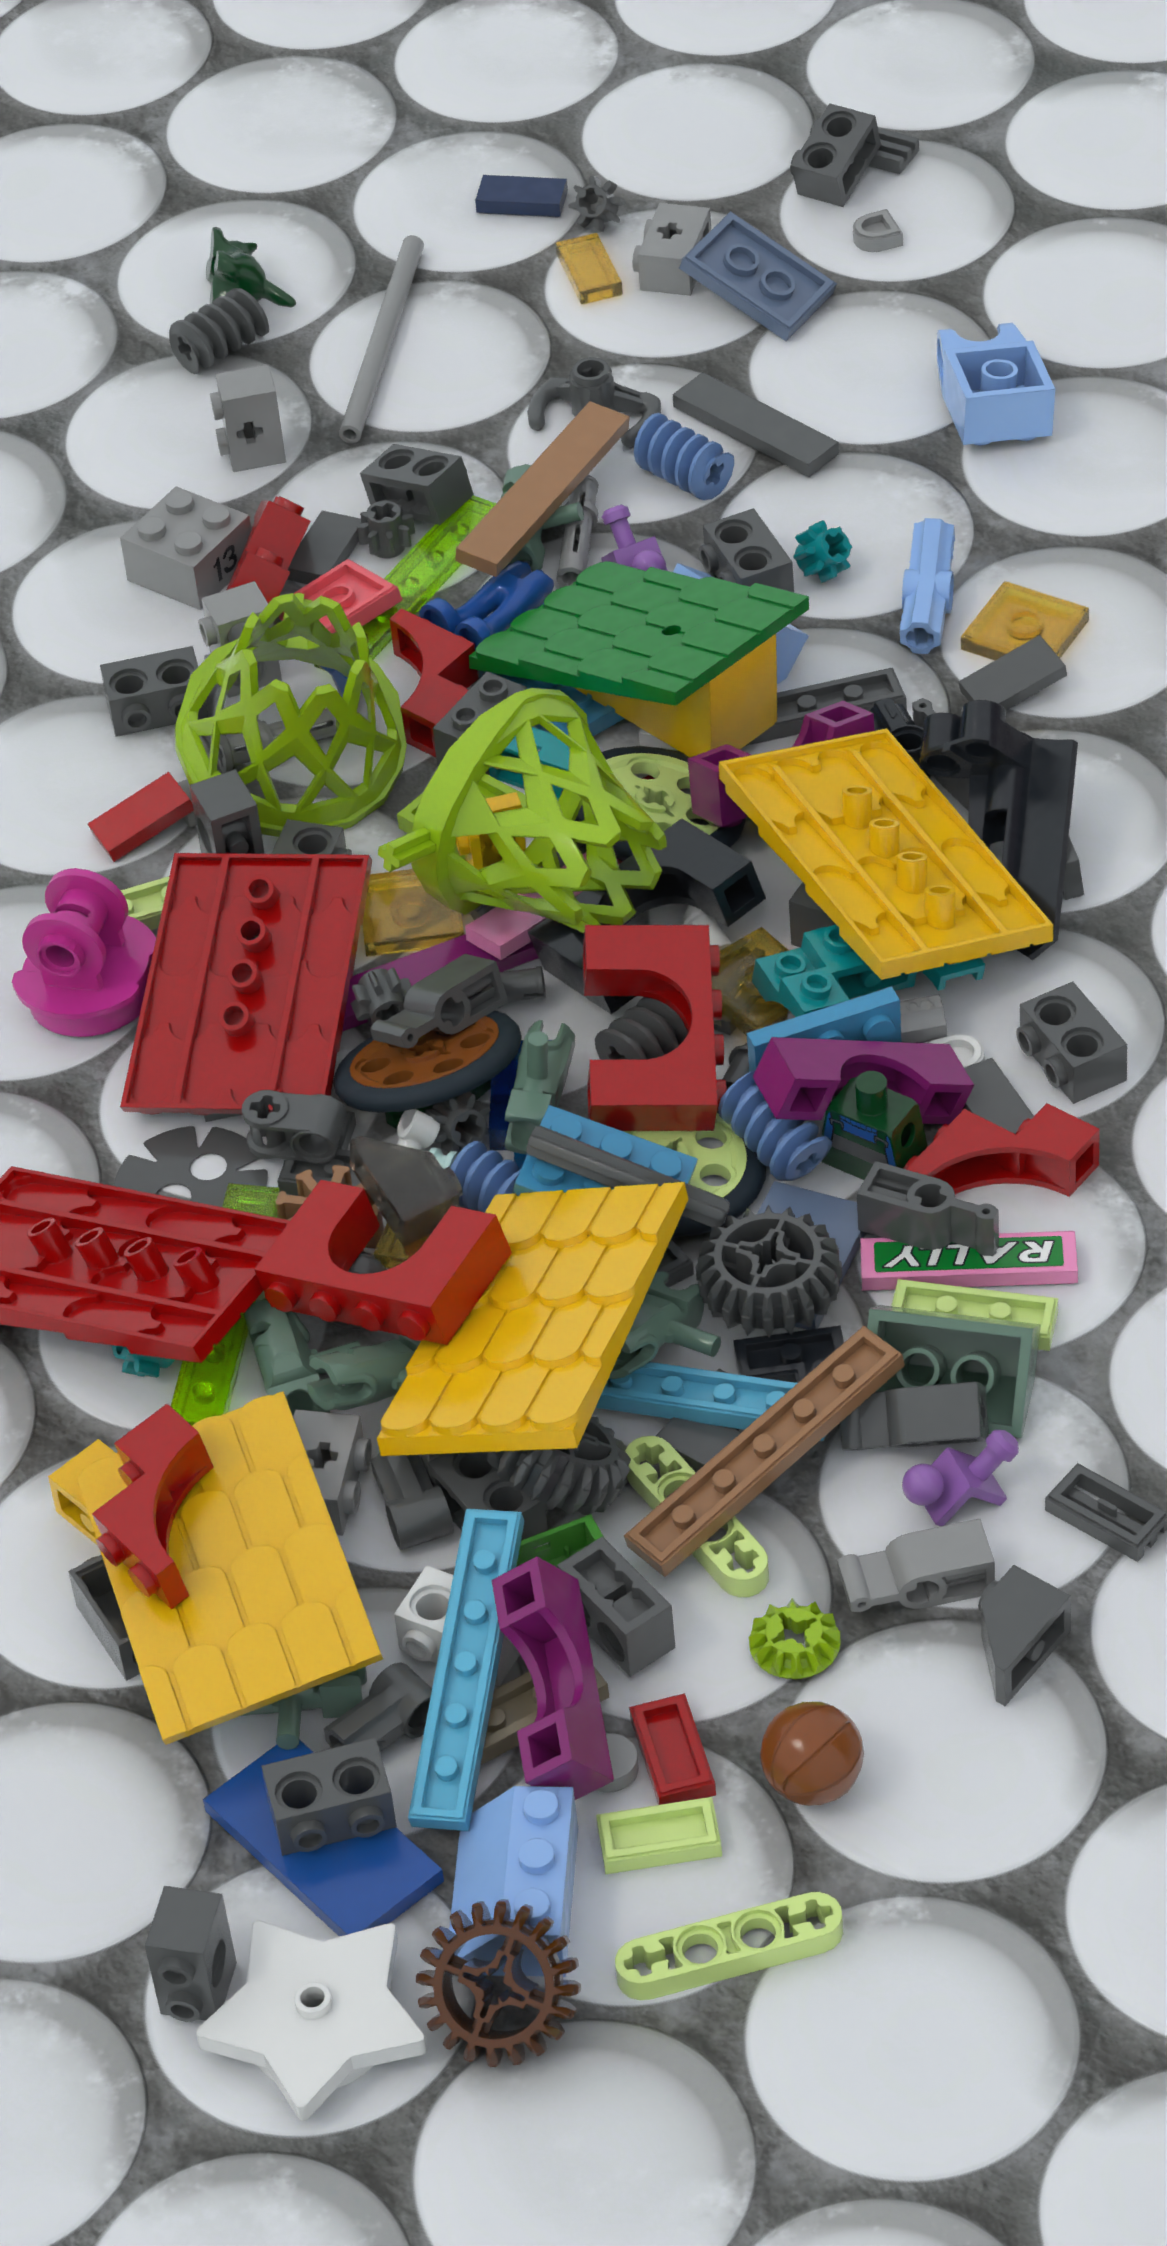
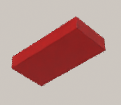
[87,772,194,862]
[629,1693,716,1805]

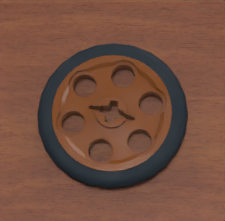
[333,1010,522,1113]

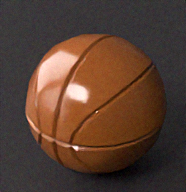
[760,1702,864,1806]

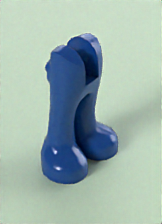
[419,560,554,651]

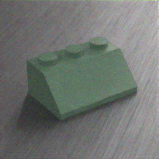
[867,1305,1041,1438]

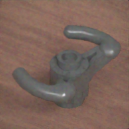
[527,357,661,448]

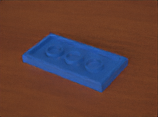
[203,1739,444,1937]

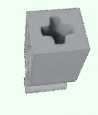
[837,1519,995,1612]

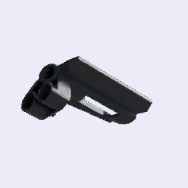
[919,700,1078,960]

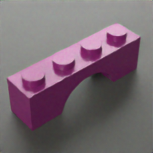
[688,701,875,828]
[753,1037,974,1124]
[492,1557,614,1800]

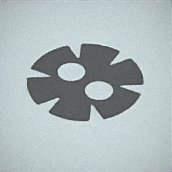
[114,1126,268,1210]

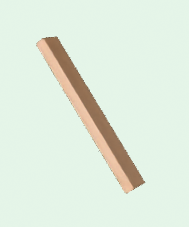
[455,401,630,577]
[624,1326,905,1577]

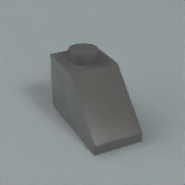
[978,1565,1071,1706]

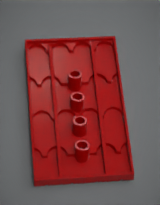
[120,853,372,1115]
[0,1166,290,1363]

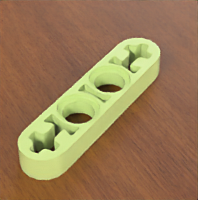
[625,1436,769,1597]
[615,1892,843,2001]

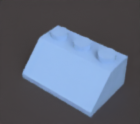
[449,1786,578,1977]

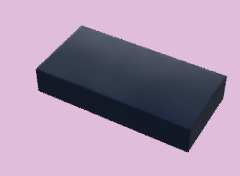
[475,175,568,217]

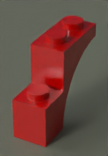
[226,496,311,603]
[389,608,478,758]
[904,1103,1100,1197]
[92,1404,214,1609]

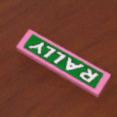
[860,1231,1078,1291]

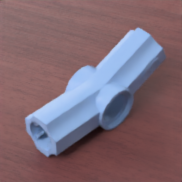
[900,518,955,654]

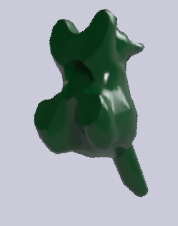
[206,227,296,308]

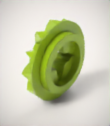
[749,1598,841,1679]

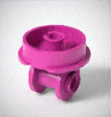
[12,868,156,1037]

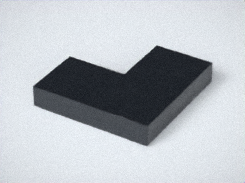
[733,1325,844,1383]

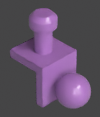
[601,504,668,571]
[902,1430,1019,1526]

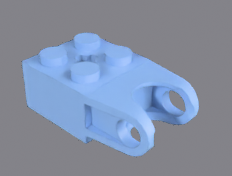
[937,323,1055,446]

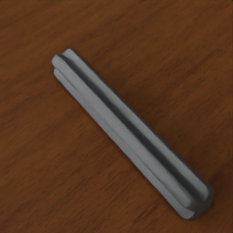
[526,1126,730,1227]

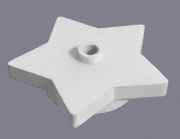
[196,1920,427,2121]

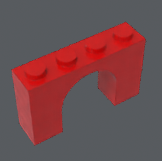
[582,925,726,1131]
[254,1179,512,1345]

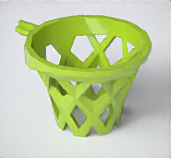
[174,593,407,837]
[378,688,667,933]

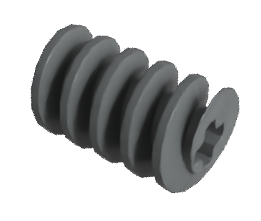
[169,288,269,374]
[595,997,688,1060]

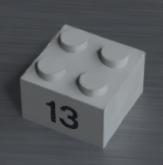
[120,486,251,610]

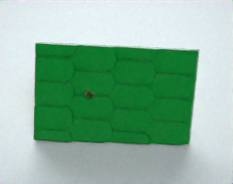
[469,561,809,757]

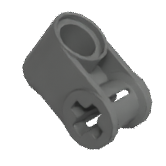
[242,1090,347,1164]

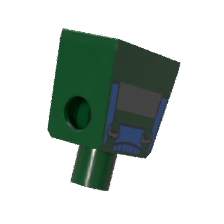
[821,1071,928,1180]

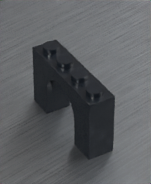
[528,818,766,1015]

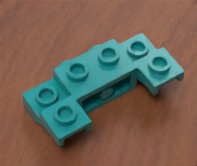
[752,925,986,1017]

